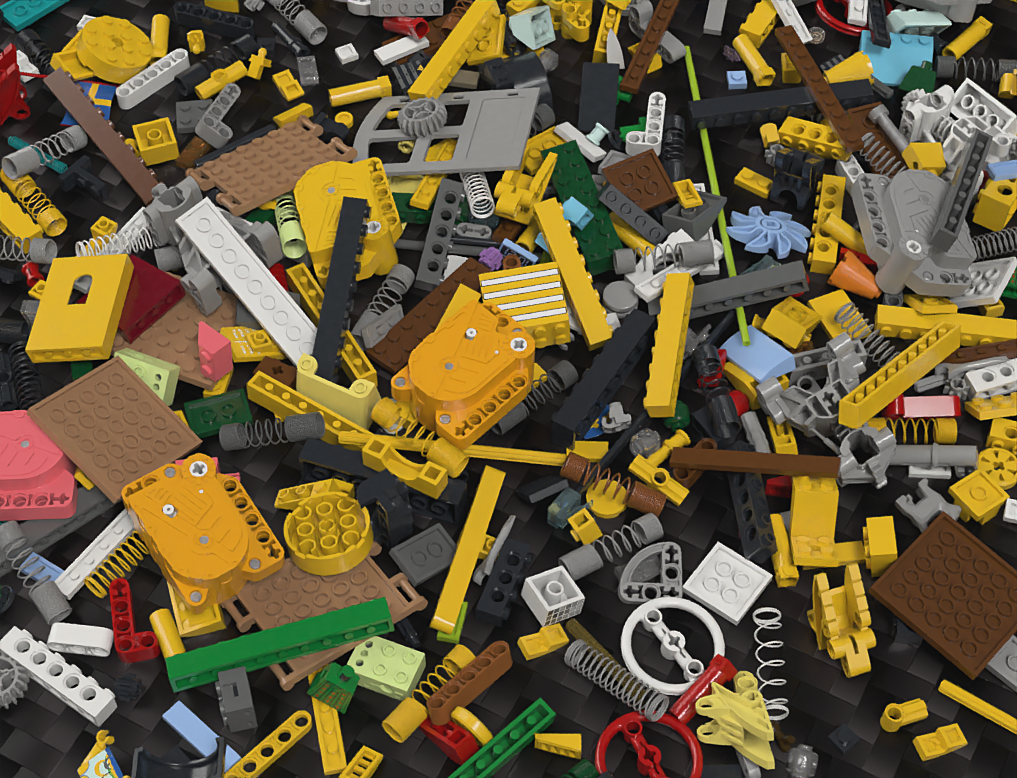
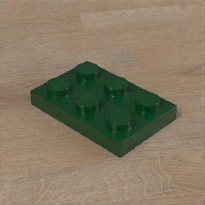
[184,388,254,438]

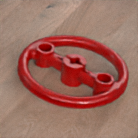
[815,0,894,37]
[595,710,703,778]

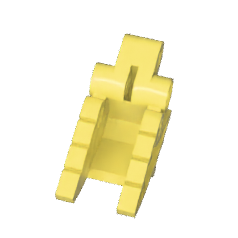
[696,671,775,770]

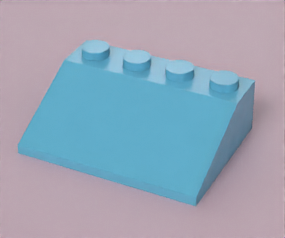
[859,30,933,87]

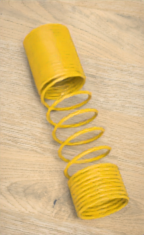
[0,168,67,237]
[371,397,469,478]
[860,417,957,445]
[382,644,476,743]

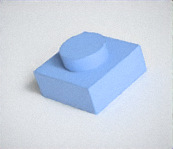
[726,71,747,89]

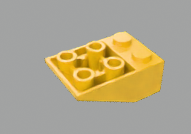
[723,361,789,411]

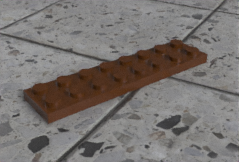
[366,257,493,375]

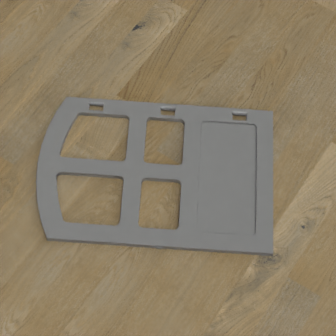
[353,87,541,176]

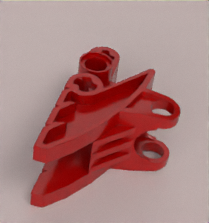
[0,43,30,125]

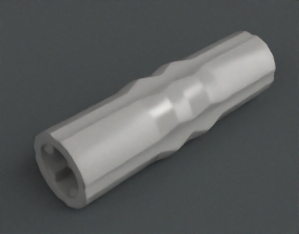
[740,412,771,453]

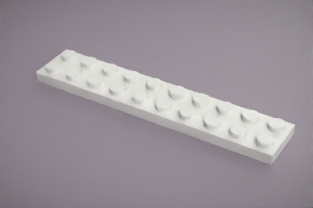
[175,197,317,368]

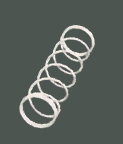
[752,607,789,720]

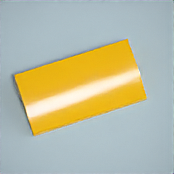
[50,48,95,81]
[167,582,226,637]

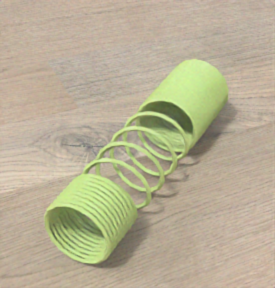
[274,190,307,259]

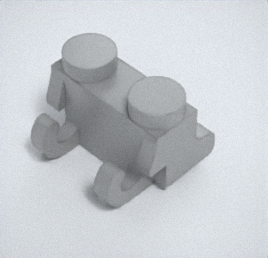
[602,402,631,434]

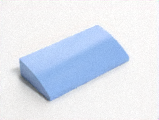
[719,325,796,384]

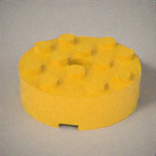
[77,16,153,84]
[284,492,374,576]

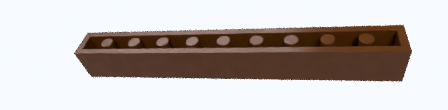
[43,67,168,206]

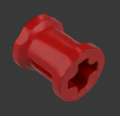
[21,262,44,287]

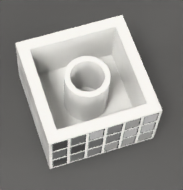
[521,565,585,627]

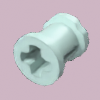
[586,122,609,146]

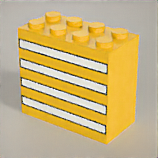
[479,261,571,348]

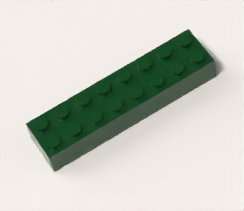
[540,139,624,276]

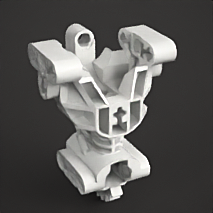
[899,85,1017,208]

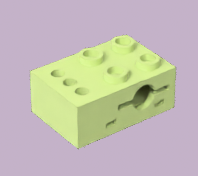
[114,348,180,406]
[347,636,426,701]

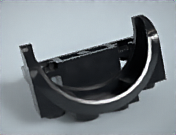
[357,468,414,551]

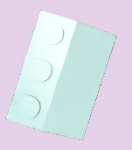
[509,5,556,50]
[886,9,952,36]

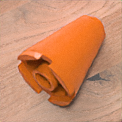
[827,250,883,300]

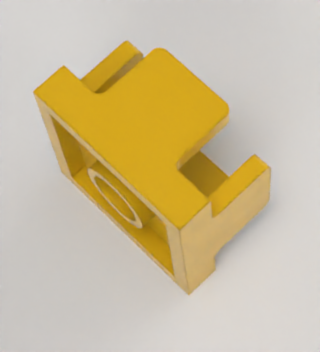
[948,468,1010,525]

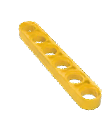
[224,710,312,778]

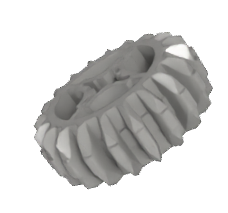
[397,96,447,138]
[0,653,29,709]

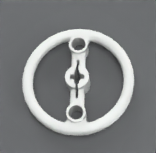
[621,597,725,695]

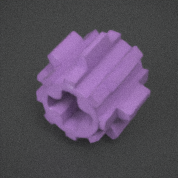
[478,247,503,271]

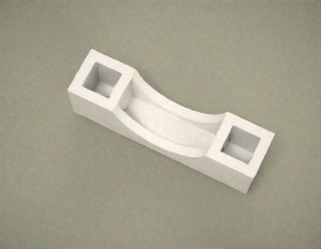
[624,229,694,299]

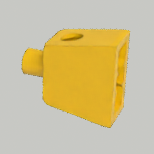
[902,143,946,177]

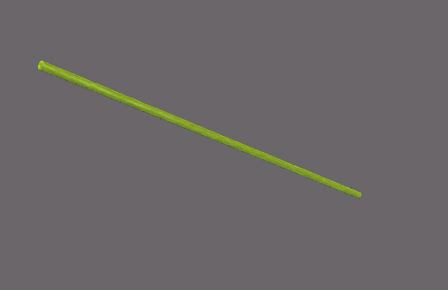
[684,46,751,346]

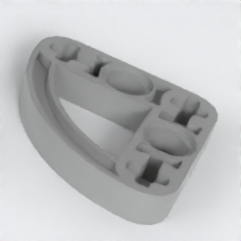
[618,542,682,604]

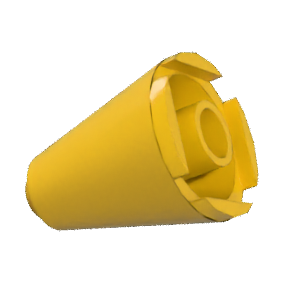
[823,50,874,85]

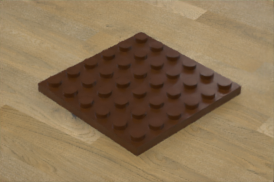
[868,511,1017,680]

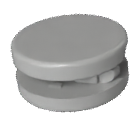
[602,281,639,318]

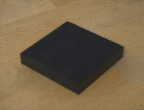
[515,473,569,503]

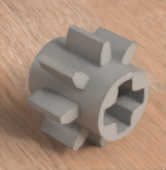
[244,0,265,11]
[764,144,785,167]
[943,377,970,400]

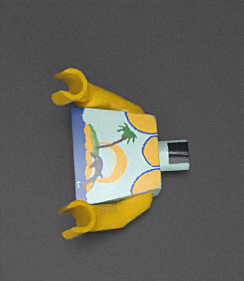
[77,730,131,778]

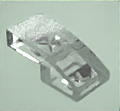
[297,55,319,86]
[614,555,660,582]

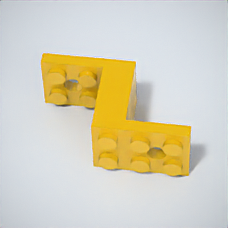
[788,475,839,567]

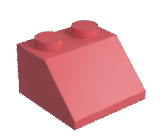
[198,321,233,382]

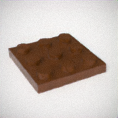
[602,148,678,212]

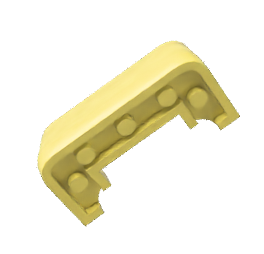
[296,353,381,430]

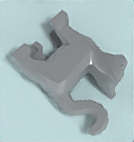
[895,478,961,533]

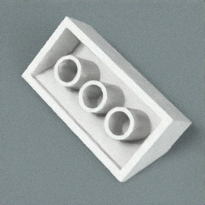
[951,78,1017,135]

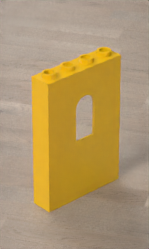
[25,254,134,363]

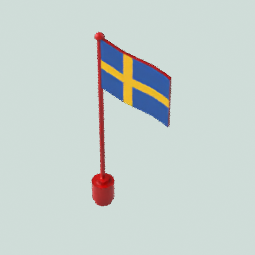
[0,69,120,127]

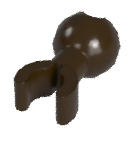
[770,720,796,753]

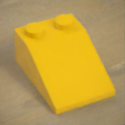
[762,296,823,349]

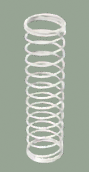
[459,171,495,219]
[75,225,170,257]

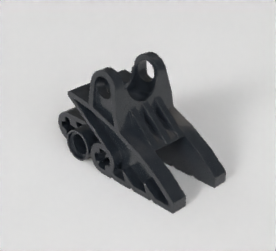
[770,147,825,211]

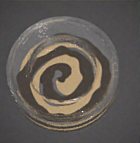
[808,27,825,44]

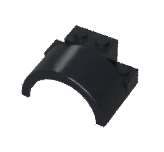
[478,51,553,110]
[131,737,227,778]

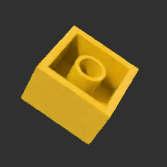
[132,117,180,166]
[863,516,897,577]

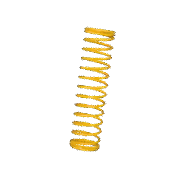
[84,531,149,598]

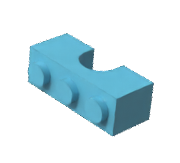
[535,196,594,253]

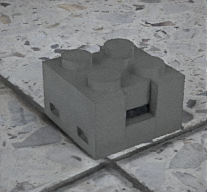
[215,666,258,733]

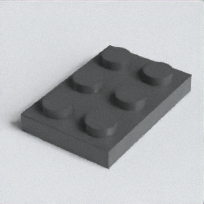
[389,523,457,587]

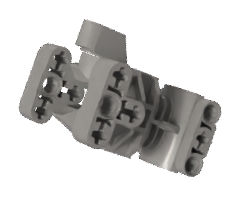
[142,176,283,316]
[756,332,897,489]

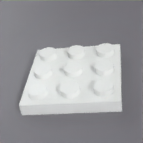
[947,257,1017,309]
[682,542,773,626]

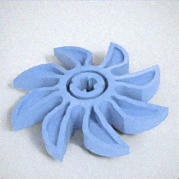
[726,206,811,259]

